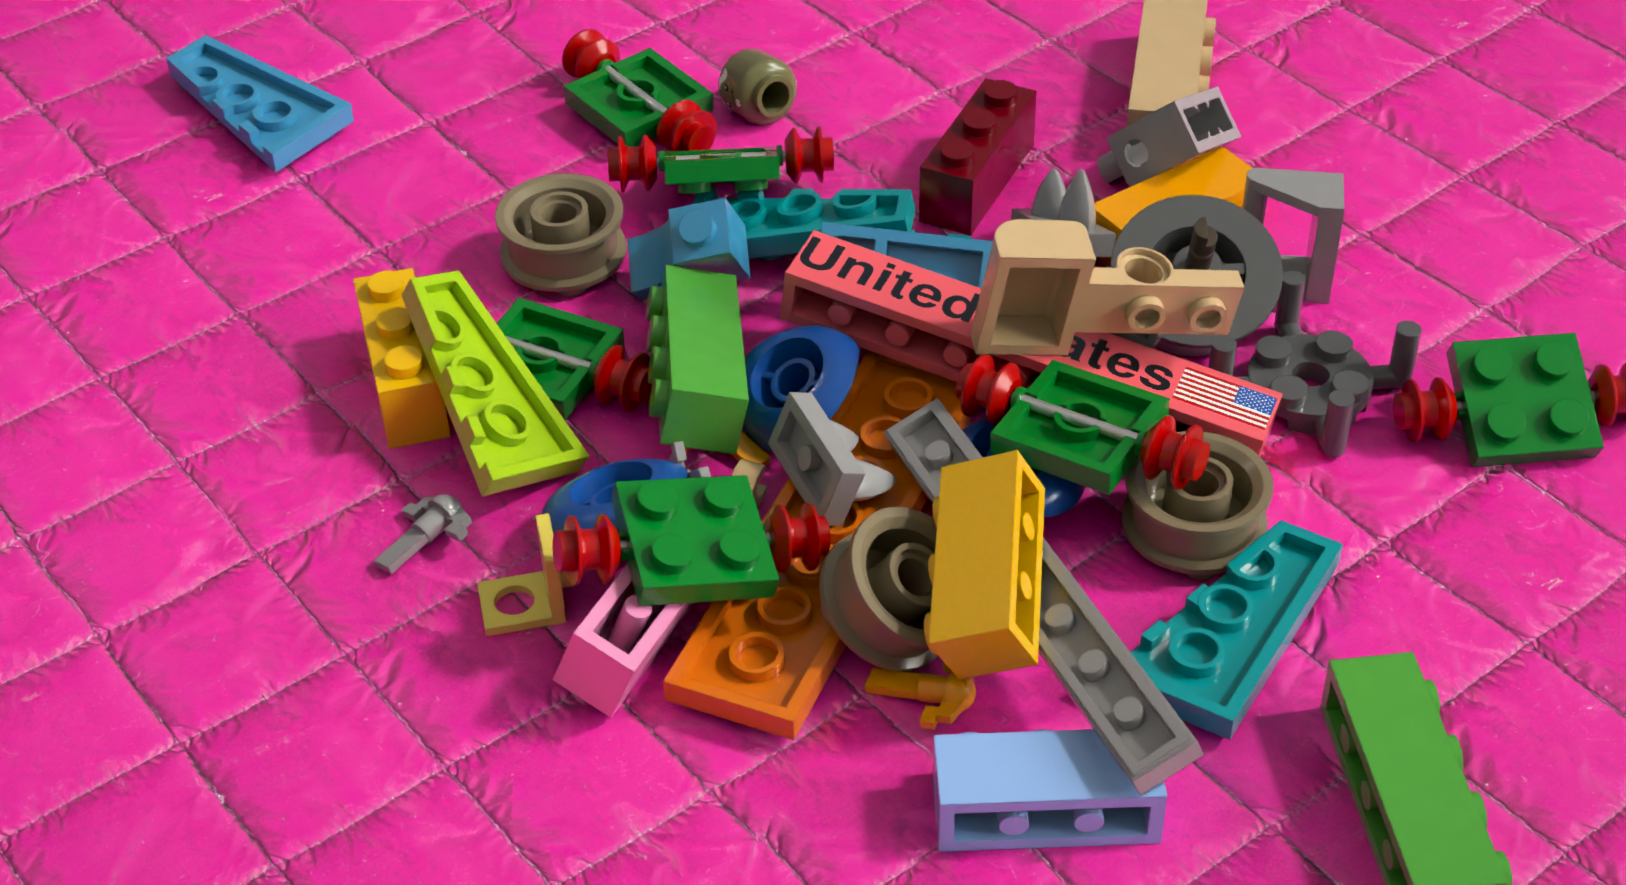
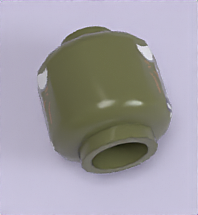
[718,48,797,125]

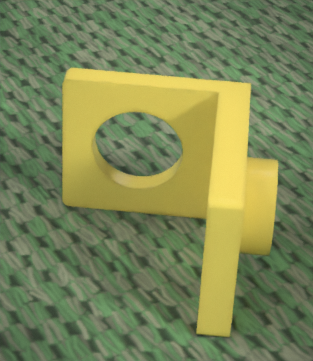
[477,513,572,636]

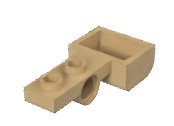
[971,219,1245,356]

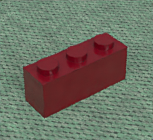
[919,78,1037,236]

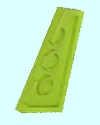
[401,270,590,497]

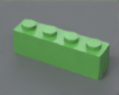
[646,264,749,454]
[1320,652,1513,885]

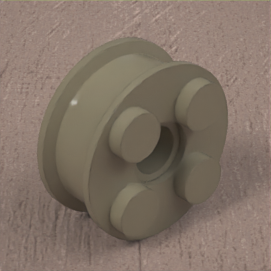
[495,173,627,297]
[1122,431,1274,580]
[819,507,938,672]

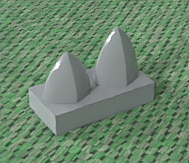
[1011,169,1116,257]
[768,392,897,526]

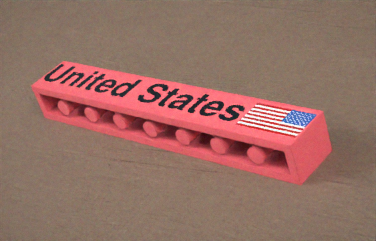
[779,230,1283,457]

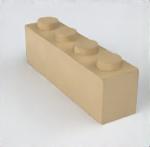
[1127,0,1216,126]

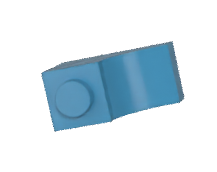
[627,198,751,301]

